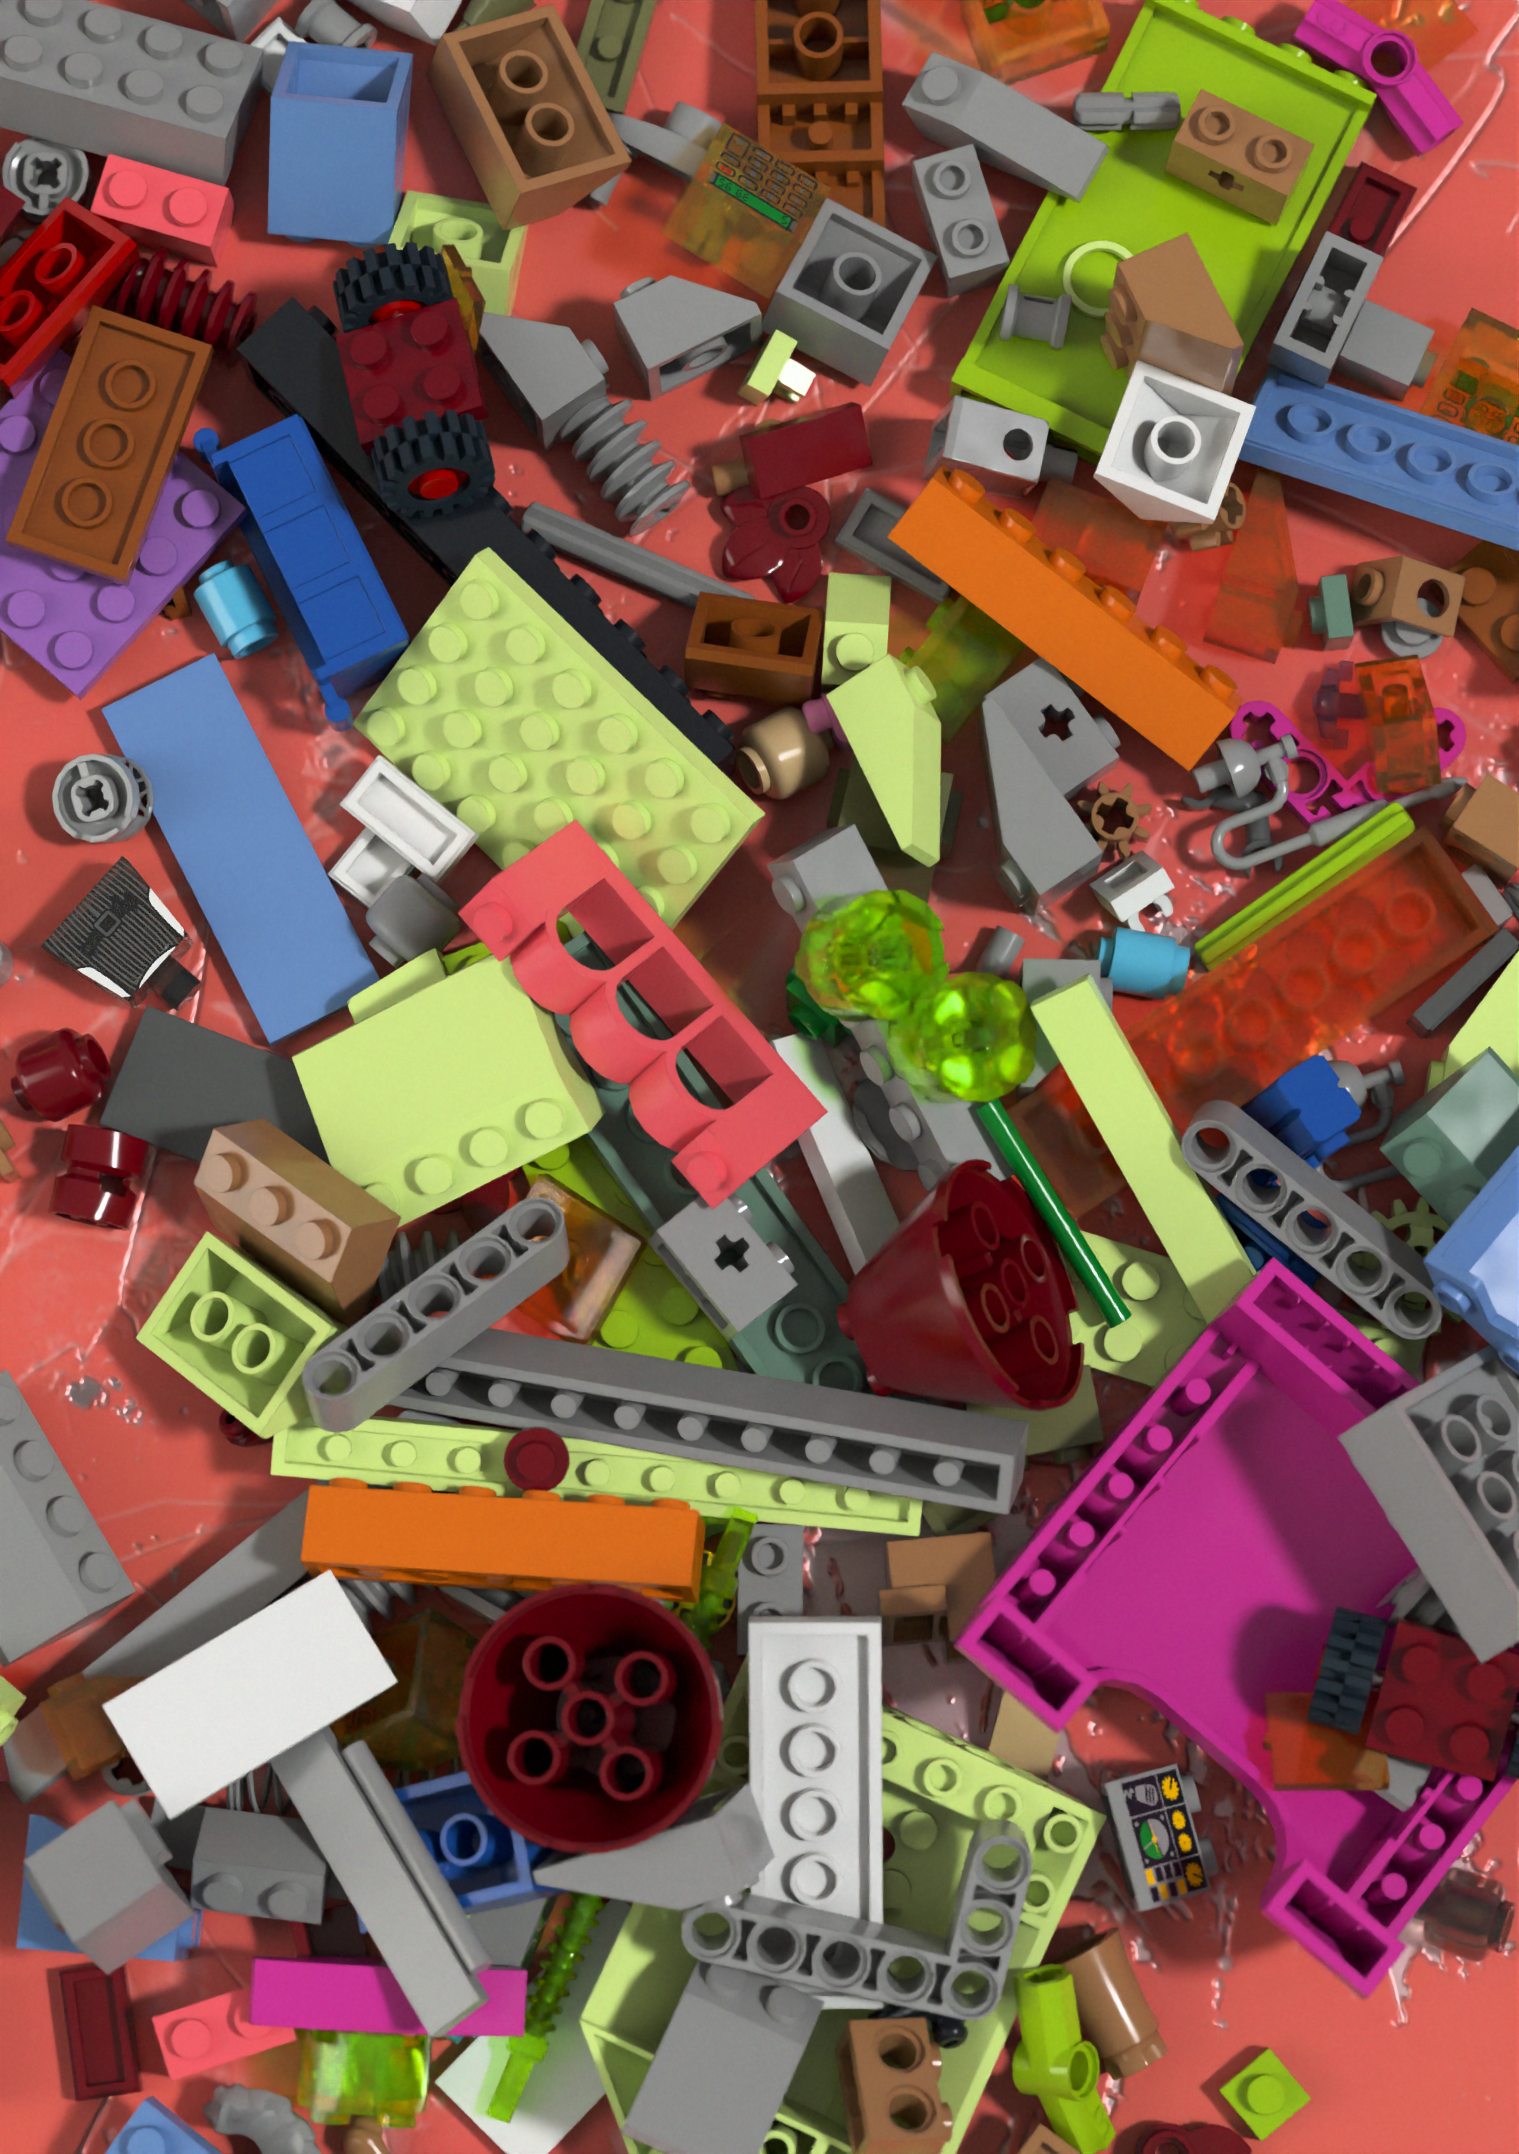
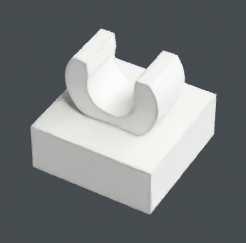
[1089,850,1175,932]

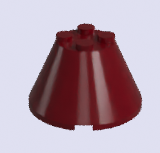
[837,1159,1084,1412]
[456,1583,723,1854]

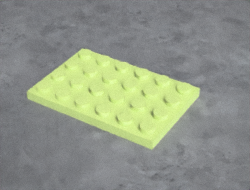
[353,547,765,938]

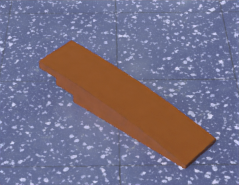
[755,0,886,241]

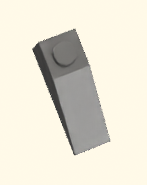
[902,51,1109,203]

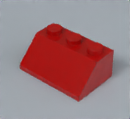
[0,196,140,400]

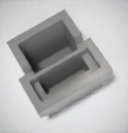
[23,1798,196,1975]

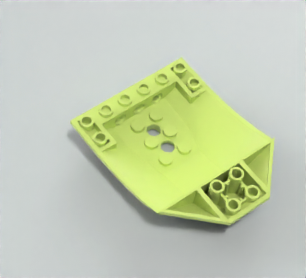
[579,1651,1107,2154]

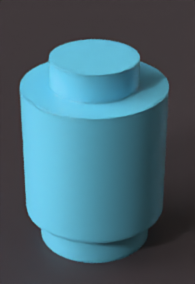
[193,560,279,659]
[1094,926,1190,1000]

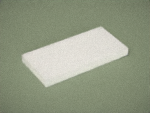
[102,1570,398,1821]
[435,1898,631,2154]

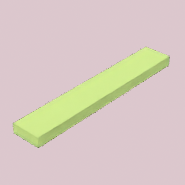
[1030,973,1257,1325]

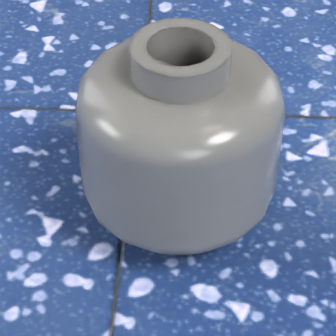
[366,873,460,969]

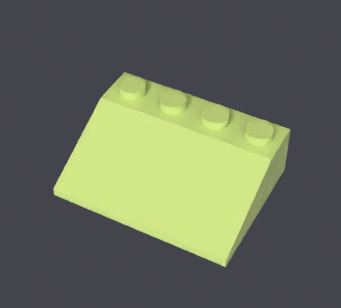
[292,954,606,1228]

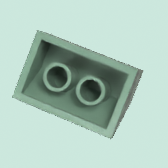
[1379,1046,1519,1227]

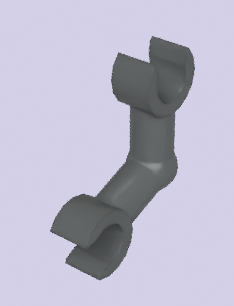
[1181,770,1282,879]

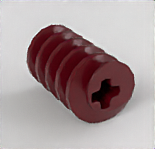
[117,247,257,368]

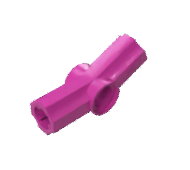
[1291,0,1464,158]

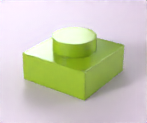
[1218,2047,1311,2141]

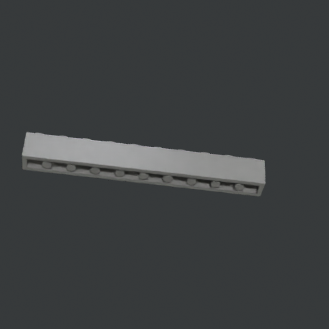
[376,1328,1029,1515]

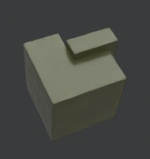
[826,754,964,912]

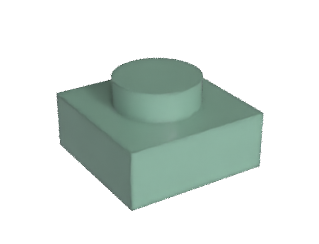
[1307,574,1354,652]

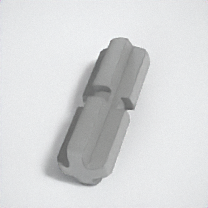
[1072,92,1181,130]

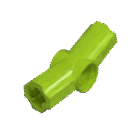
[1012,1964,1116,2154]

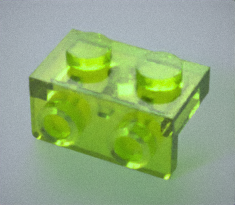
[897,595,1026,745]

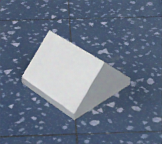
[1093,360,1256,524]

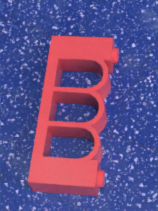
[458,819,828,1210]

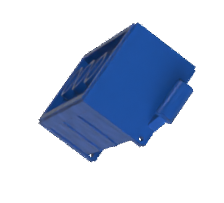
[193,414,411,732]

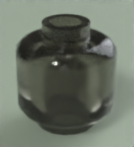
[1414,1867,1516,1962]

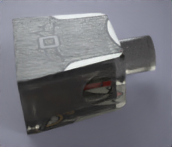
[41,856,203,1011]

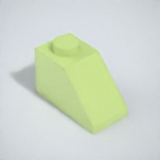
[821,573,891,693]

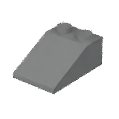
[978,695,1103,916]
[532,1783,775,1913]
[621,1959,824,2154]

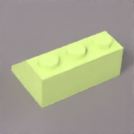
[136,1231,349,1439]

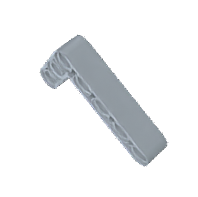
[682,1819,1032,2020]

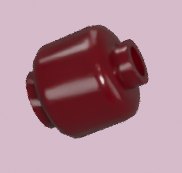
[11,1027,111,1122]

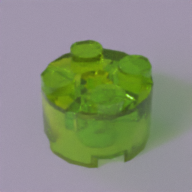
[794,890,949,1023]
[887,972,1037,1104]
[297,2029,433,2128]

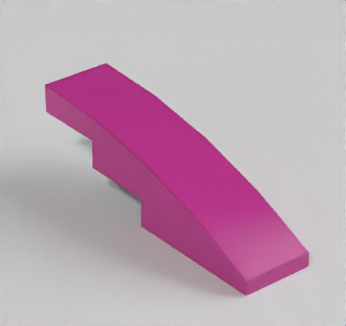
[248,1957,527,2036]

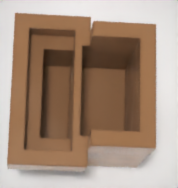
[878,1532,996,1663]

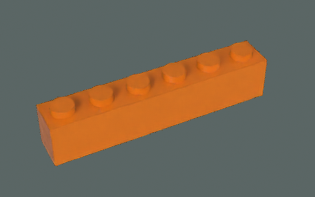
[887,465,1242,771]
[300,1478,706,1603]

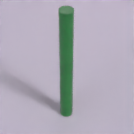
[975,1096,1132,1328]

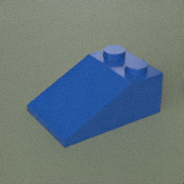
[357,1771,569,1934]

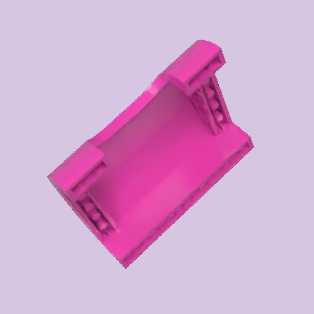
[954,1257,1519,2000]

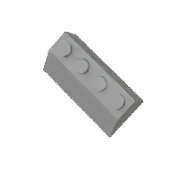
[0,1369,136,1667]

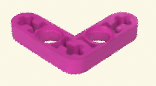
[1228,700,1467,848]

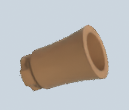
[1043,1927,1168,2081]

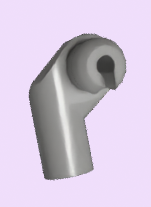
[971,926,1025,1015]

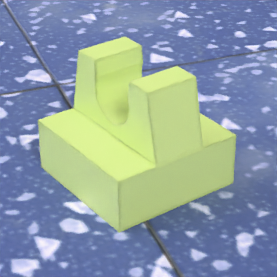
[737,329,816,406]

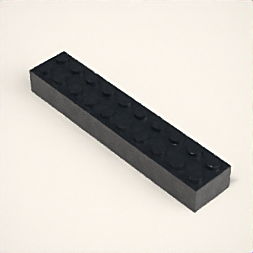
[237,297,735,778]

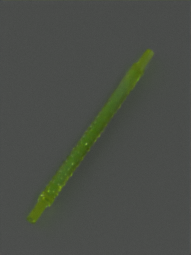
[486,1506,759,2123]

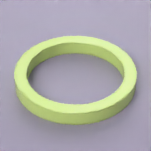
[1062,241,1133,319]

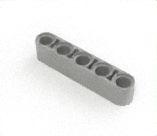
[1181,1100,1445,1340]
[302,1197,570,1433]

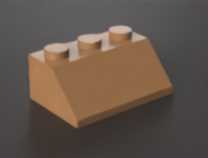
[426,4,632,231]
[1100,232,1244,396]
[193,1118,401,1328]

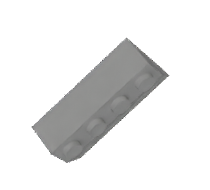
[1338,1344,1519,1664]

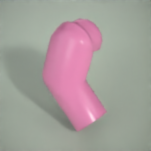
[802,693,852,751]

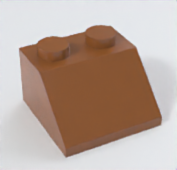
[685,591,825,707]

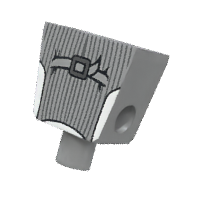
[922,395,1078,498]

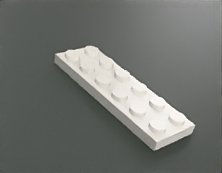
[748,1616,883,2009]

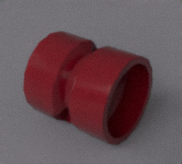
[48,1124,150,1231]

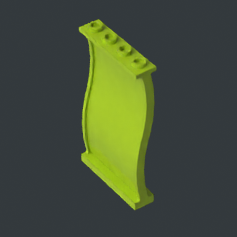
[949,0,1377,468]

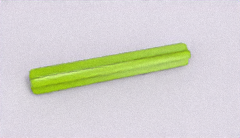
[1194,802,1416,973]

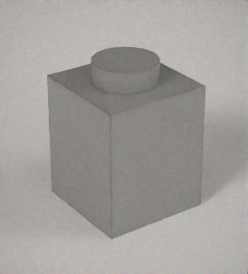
[1334,300,1438,402]

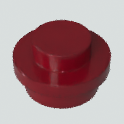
[504,1427,570,1491]

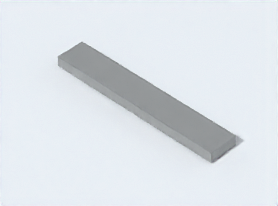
[269,1725,490,2037]

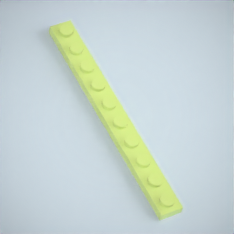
[270,1415,923,1536]

